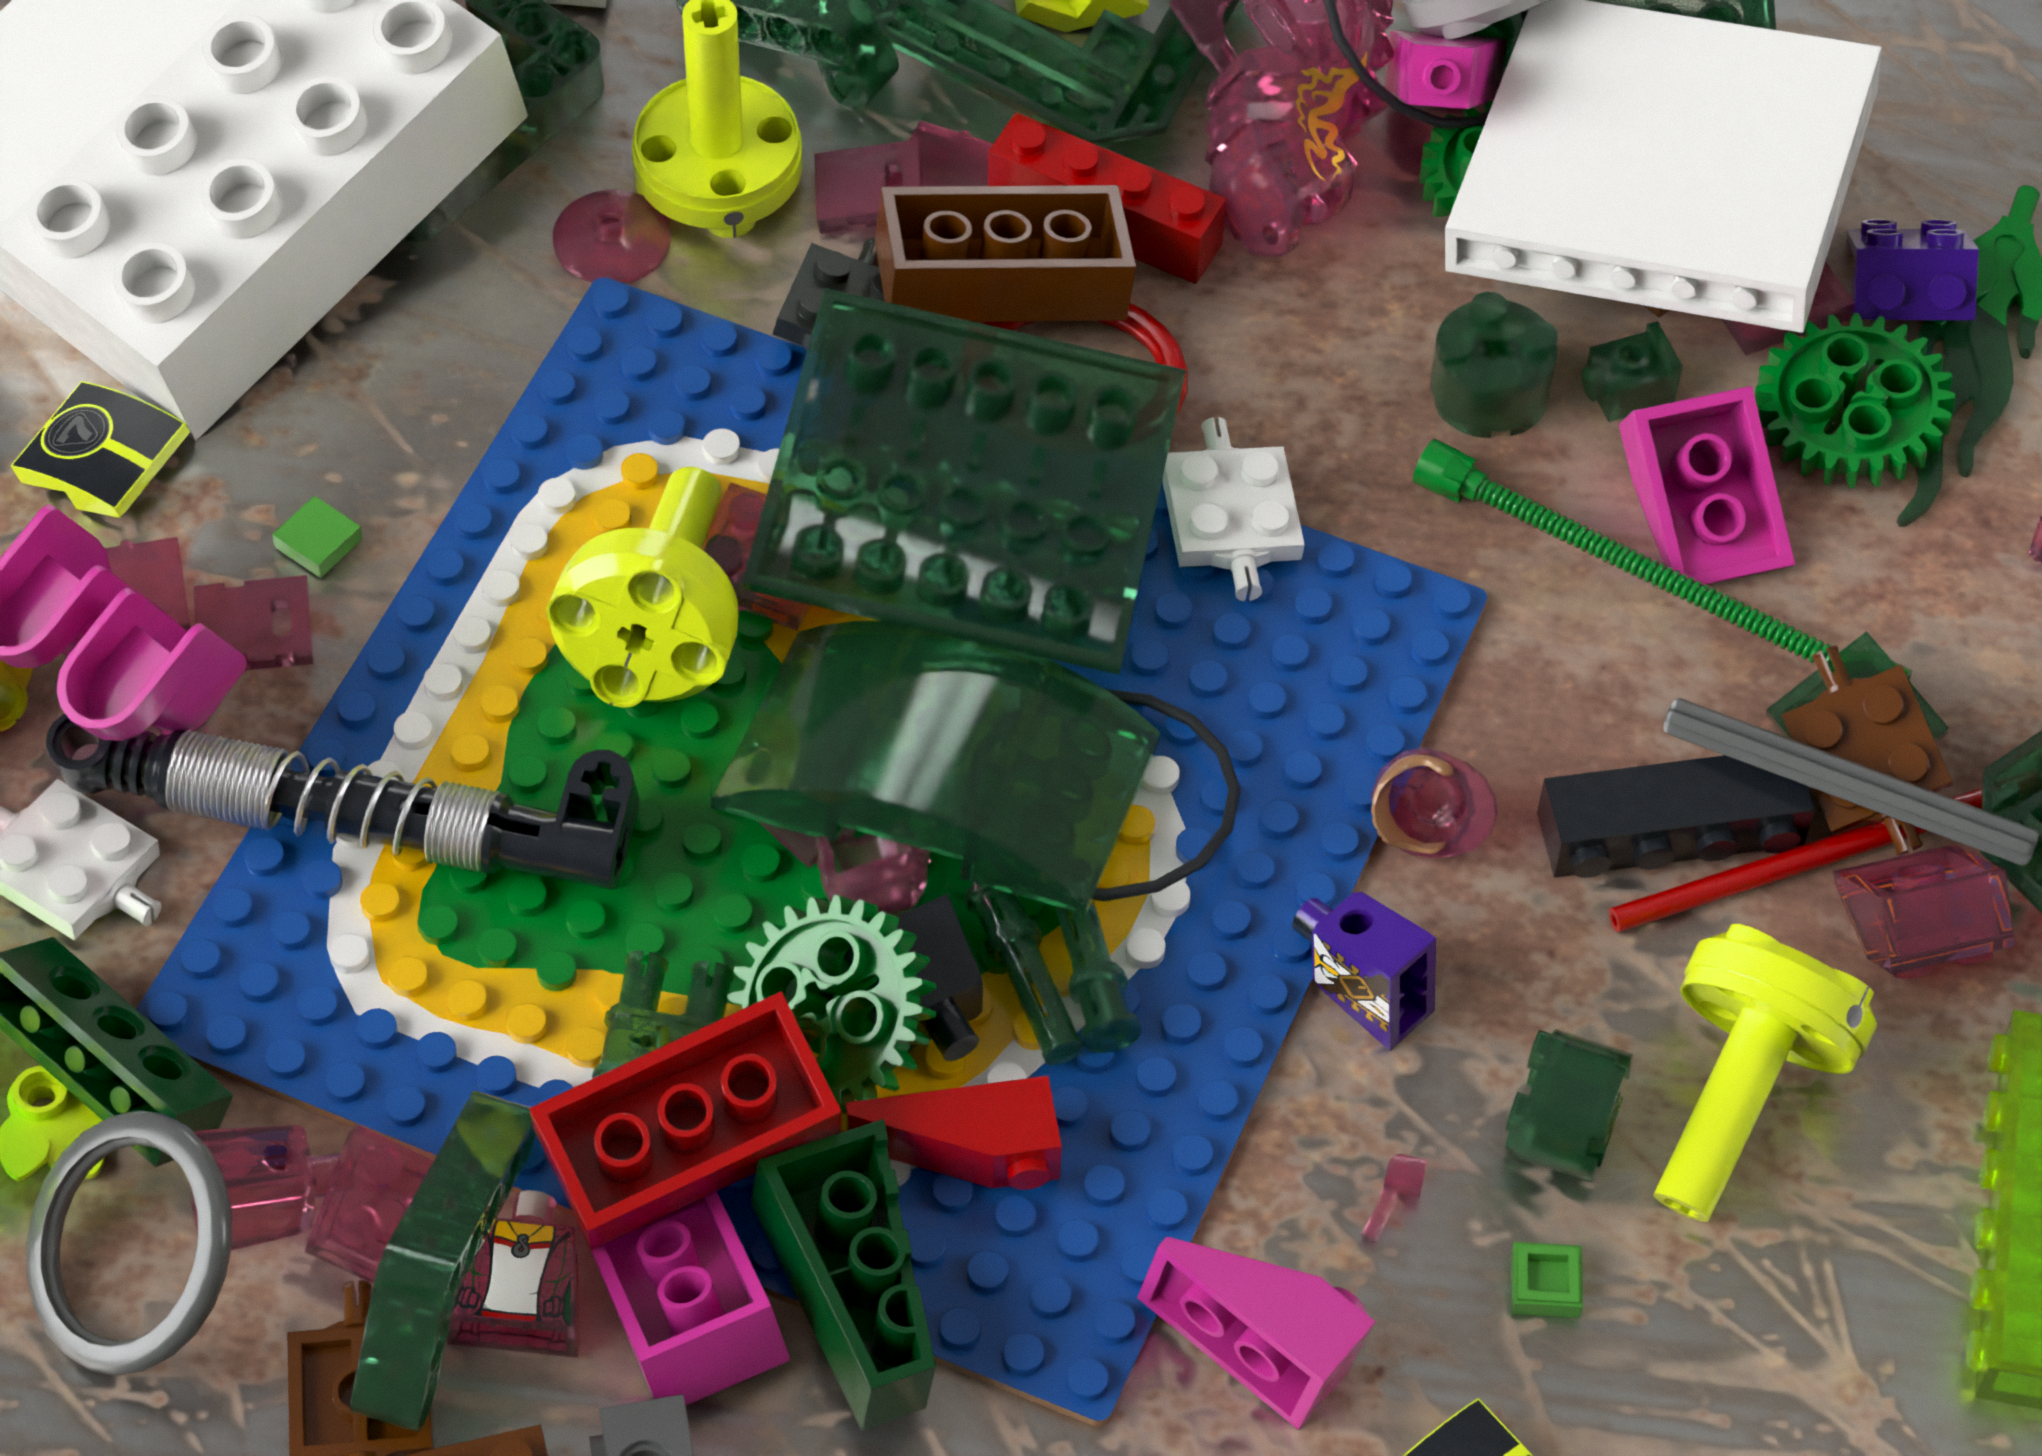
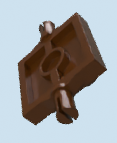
[1781,646,1953,856]
[287,1280,434,1456]

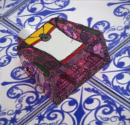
[442,1190,580,1358]

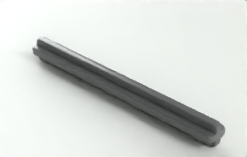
[1664,698,2039,866]

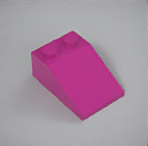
[1618,386,1795,585]
[584,1191,791,1406]
[1137,1237,1376,1430]

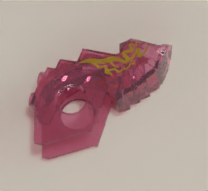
[1169,0,1394,257]

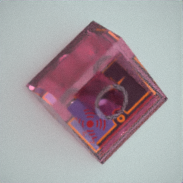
[1833,844,2015,979]

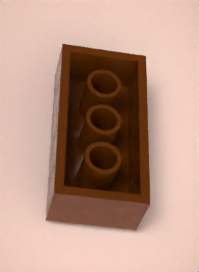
[875,185,1136,323]

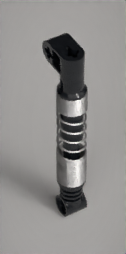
[46,714,640,890]

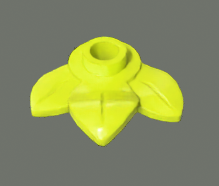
[0,1066,105,1181]

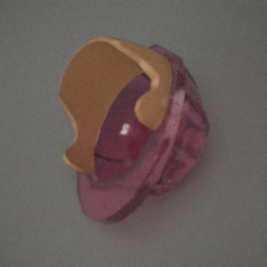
[1371,747,1498,858]

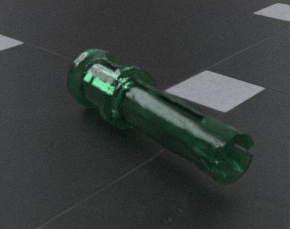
[1046,861,1141,1053]
[964,872,1084,1065]

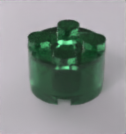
[1430,291,1558,438]
[1505,1029,1634,1183]

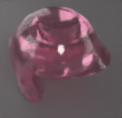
[815,815,931,916]

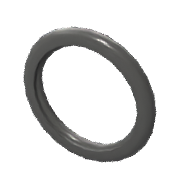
[26,1110,233,1376]

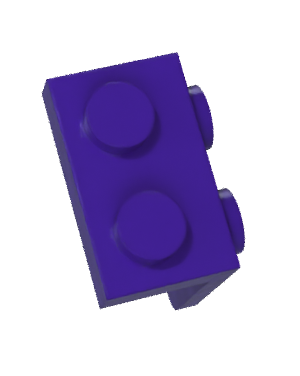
[1847,219,1979,320]

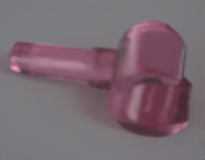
[1361,1154,1427,1243]

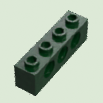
[0,937,233,1167]

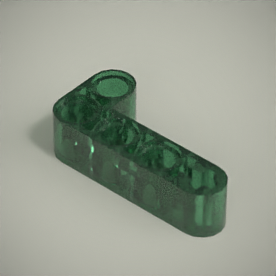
[676,0,899,111]

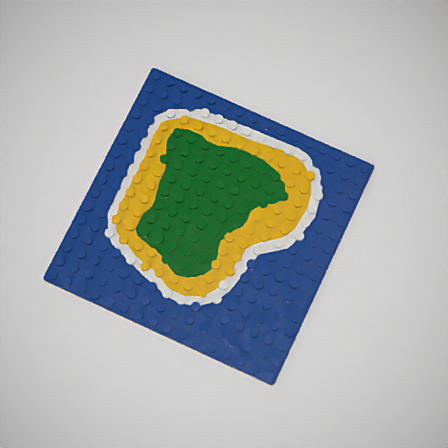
[136,277,1487,1427]

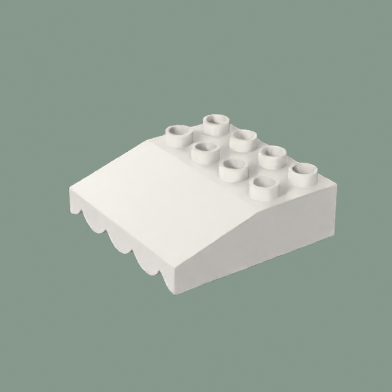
[0,0,528,441]

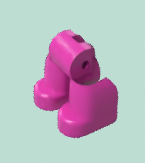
[0,504,247,741]

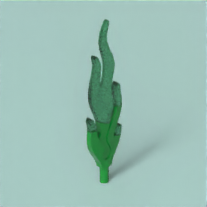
[1896,185,2042,527]

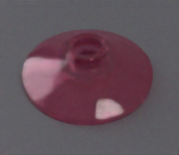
[553,189,671,284]

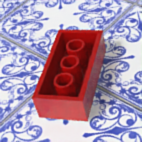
[529,991,842,1250]

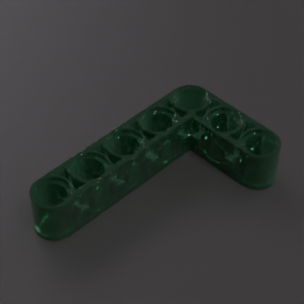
[403,0,605,242]
[350,1091,536,1432]

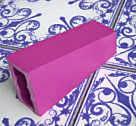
[1385,30,1506,109]

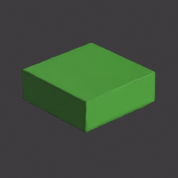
[272,495,363,578]
[1511,1242,1583,1318]

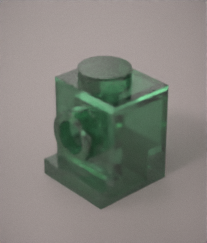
[1581,321,1683,422]

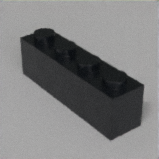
[1537,755,1815,878]

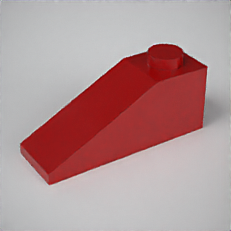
[846,1076,1062,1190]

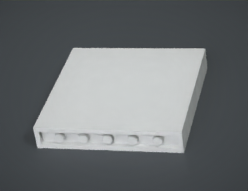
[1445,0,1882,333]

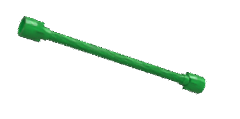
[1413,438,1912,681]

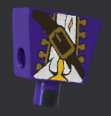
[1292,892,1436,1051]

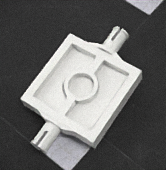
[1160,417,1305,601]
[0,779,162,940]

